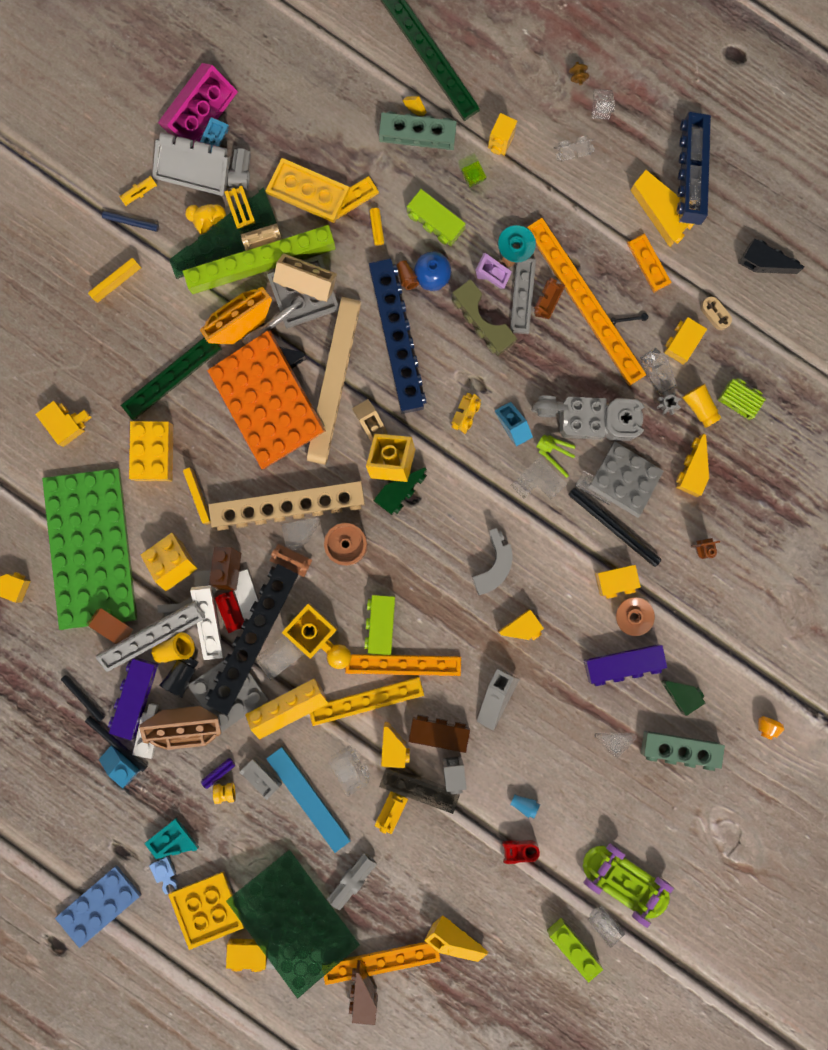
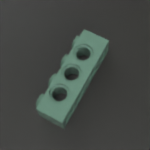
[379,111,457,150]
[640,731,725,771]

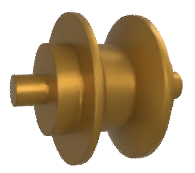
[569,62,589,85]

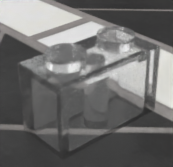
[257,637,303,680]

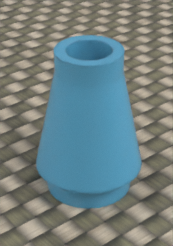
[510,794,541,819]

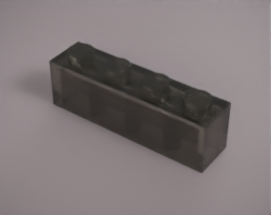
[379,767,460,814]

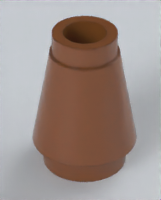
[396,260,419,290]

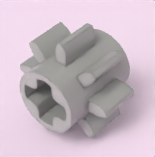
[657,391,681,415]

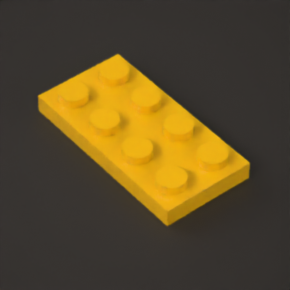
[265,158,350,223]

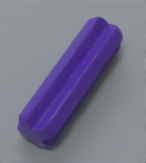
[201,758,235,789]

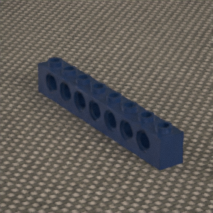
[369,259,427,414]

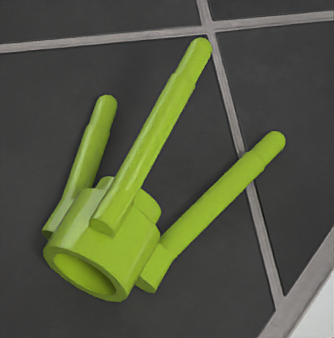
[536,434,576,478]

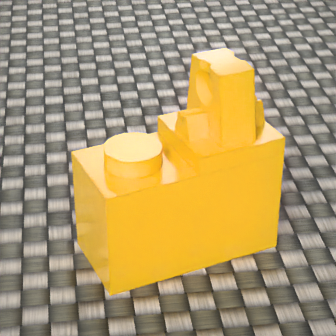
[35,401,92,447]

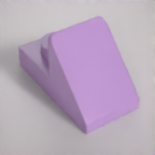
[476,253,512,289]

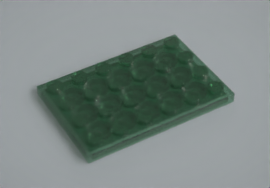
[226,849,360,999]

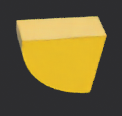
[402,96,427,116]

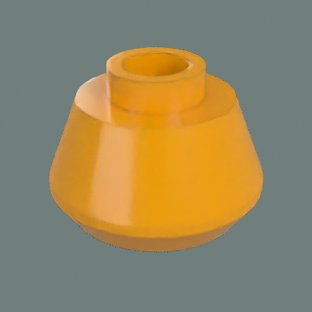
[758,716,785,740]

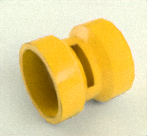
[213,782,236,804]

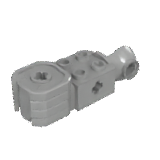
[531,396,645,441]

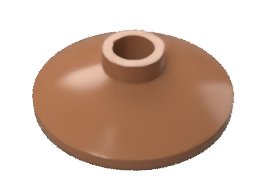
[616,597,655,636]

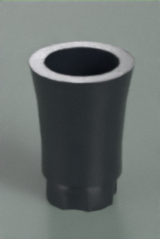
[159,657,199,698]

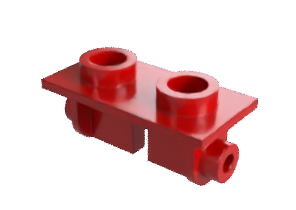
[215,591,244,633]

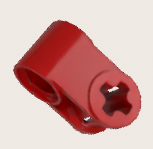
[502,840,540,864]

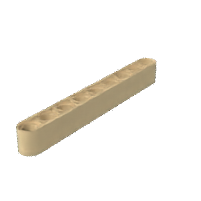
[307,297,361,465]

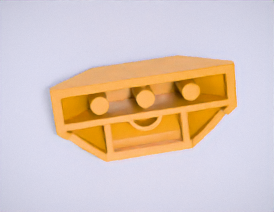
[200,287,272,344]

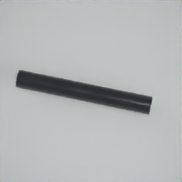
[61,675,105,722]

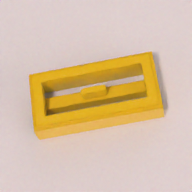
[224,186,255,229]

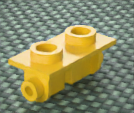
[451,393,481,434]
[374,791,408,834]

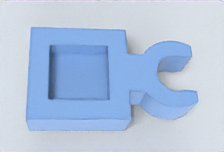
[149,856,179,894]

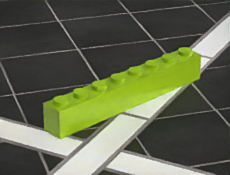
[183,225,336,295]

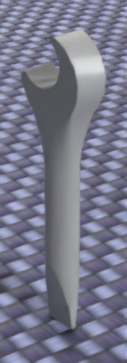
[243,302,300,345]

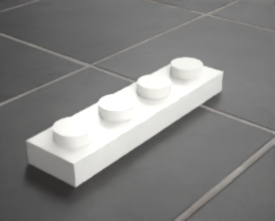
[190,585,224,660]

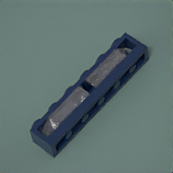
[677,112,711,225]

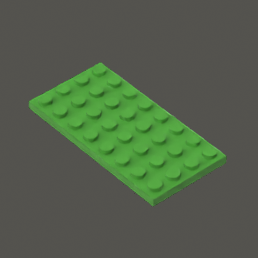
[42,468,137,630]

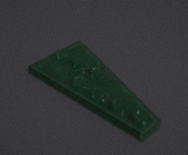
[169,187,282,279]

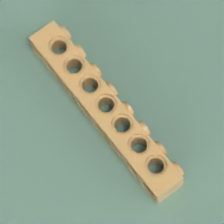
[208,481,365,531]

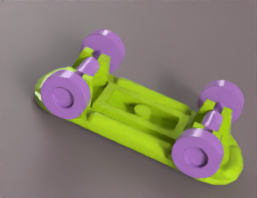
[583,843,674,928]

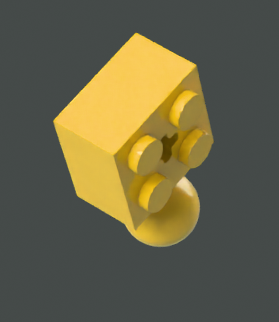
[282,603,351,669]

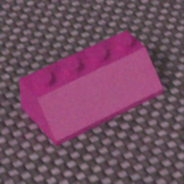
[158,63,238,148]

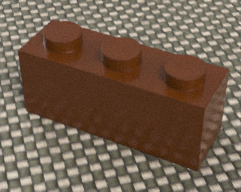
[408,715,470,753]

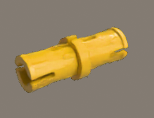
[119,176,157,206]

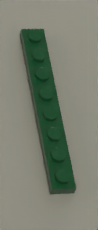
[380,0,480,121]

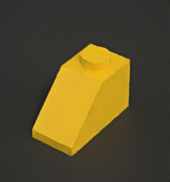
[0,572,31,603]
[498,609,544,640]

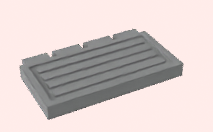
[152,132,230,196]

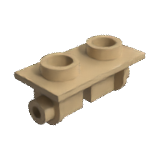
[241,223,282,251]

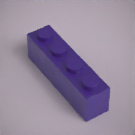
[584,644,667,686]
[108,657,159,740]

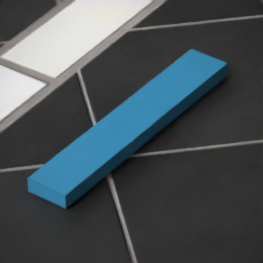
[266,746,351,853]

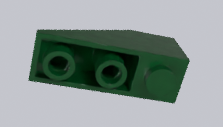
[373,467,427,516]

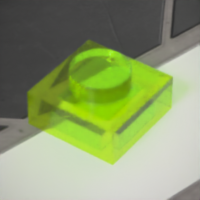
[461,161,487,188]

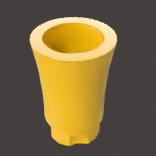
[682,383,721,428]
[151,632,195,663]

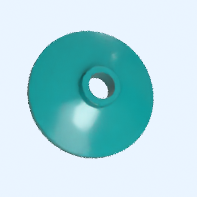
[498,225,536,262]

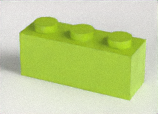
[407,189,466,246]
[365,595,395,655]
[547,917,603,983]

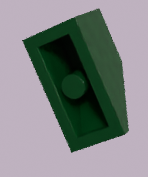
[661,680,706,716]

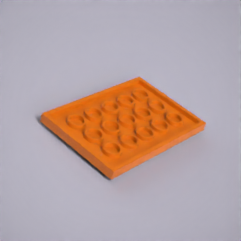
[207,330,326,469]

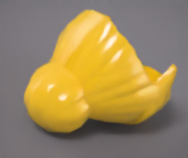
[185,204,226,234]

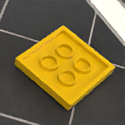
[168,871,245,950]

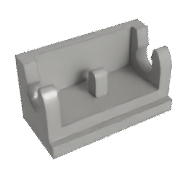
[239,757,282,800]

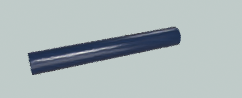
[102,211,159,232]

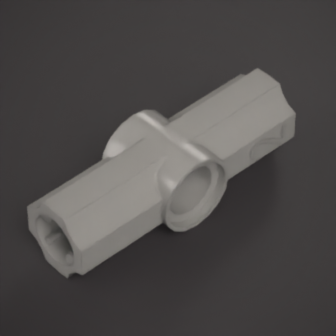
[327,852,377,910]

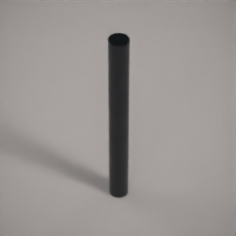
[85,716,148,772]

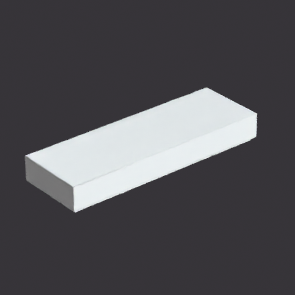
[234,569,266,626]

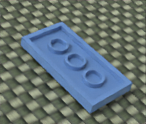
[55,865,141,948]

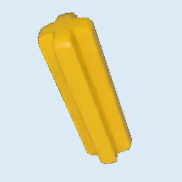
[370,208,384,246]

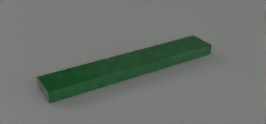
[120,337,222,421]

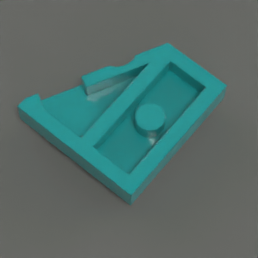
[144,818,199,859]

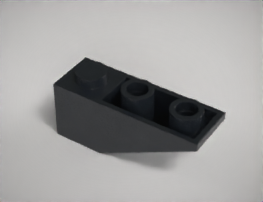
[739,239,805,274]

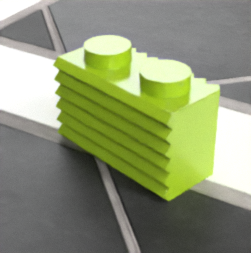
[718,378,766,420]

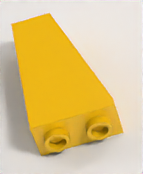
[630,170,694,247]

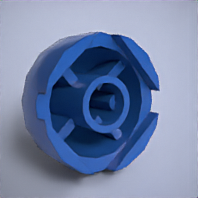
[414,251,452,291]

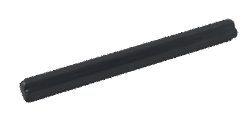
[568,488,661,567]

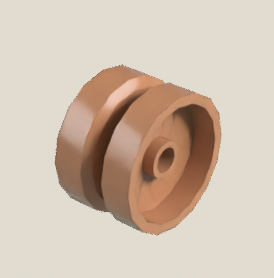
[324,523,368,566]

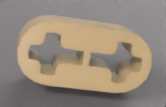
[701,297,732,330]

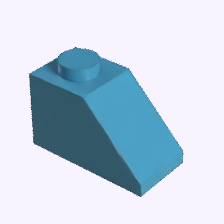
[495,402,533,447]
[99,745,140,788]

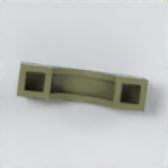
[452,279,517,356]

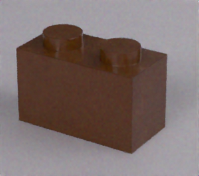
[209,547,242,590]

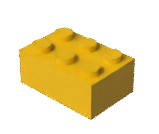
[129,421,173,481]

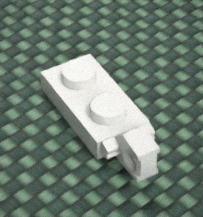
[132,703,159,759]

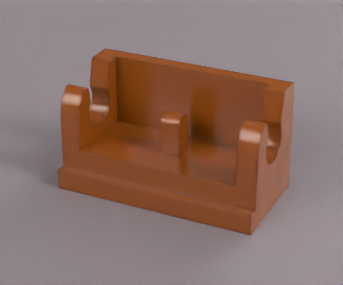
[86,608,133,644]

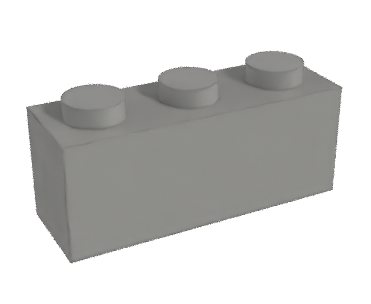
[442,756,467,794]

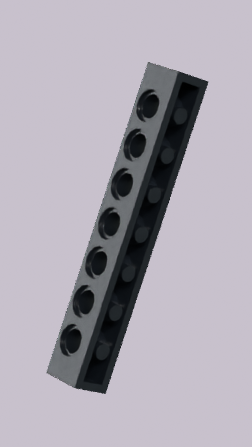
[205,564,298,715]

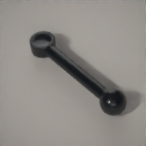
[610,313,649,325]

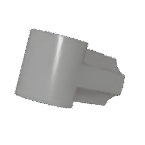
[228,148,251,189]

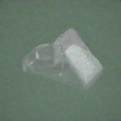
[591,89,615,119]

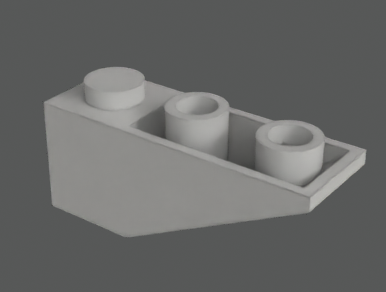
[477,669,520,731]

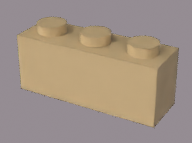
[273,253,337,302]

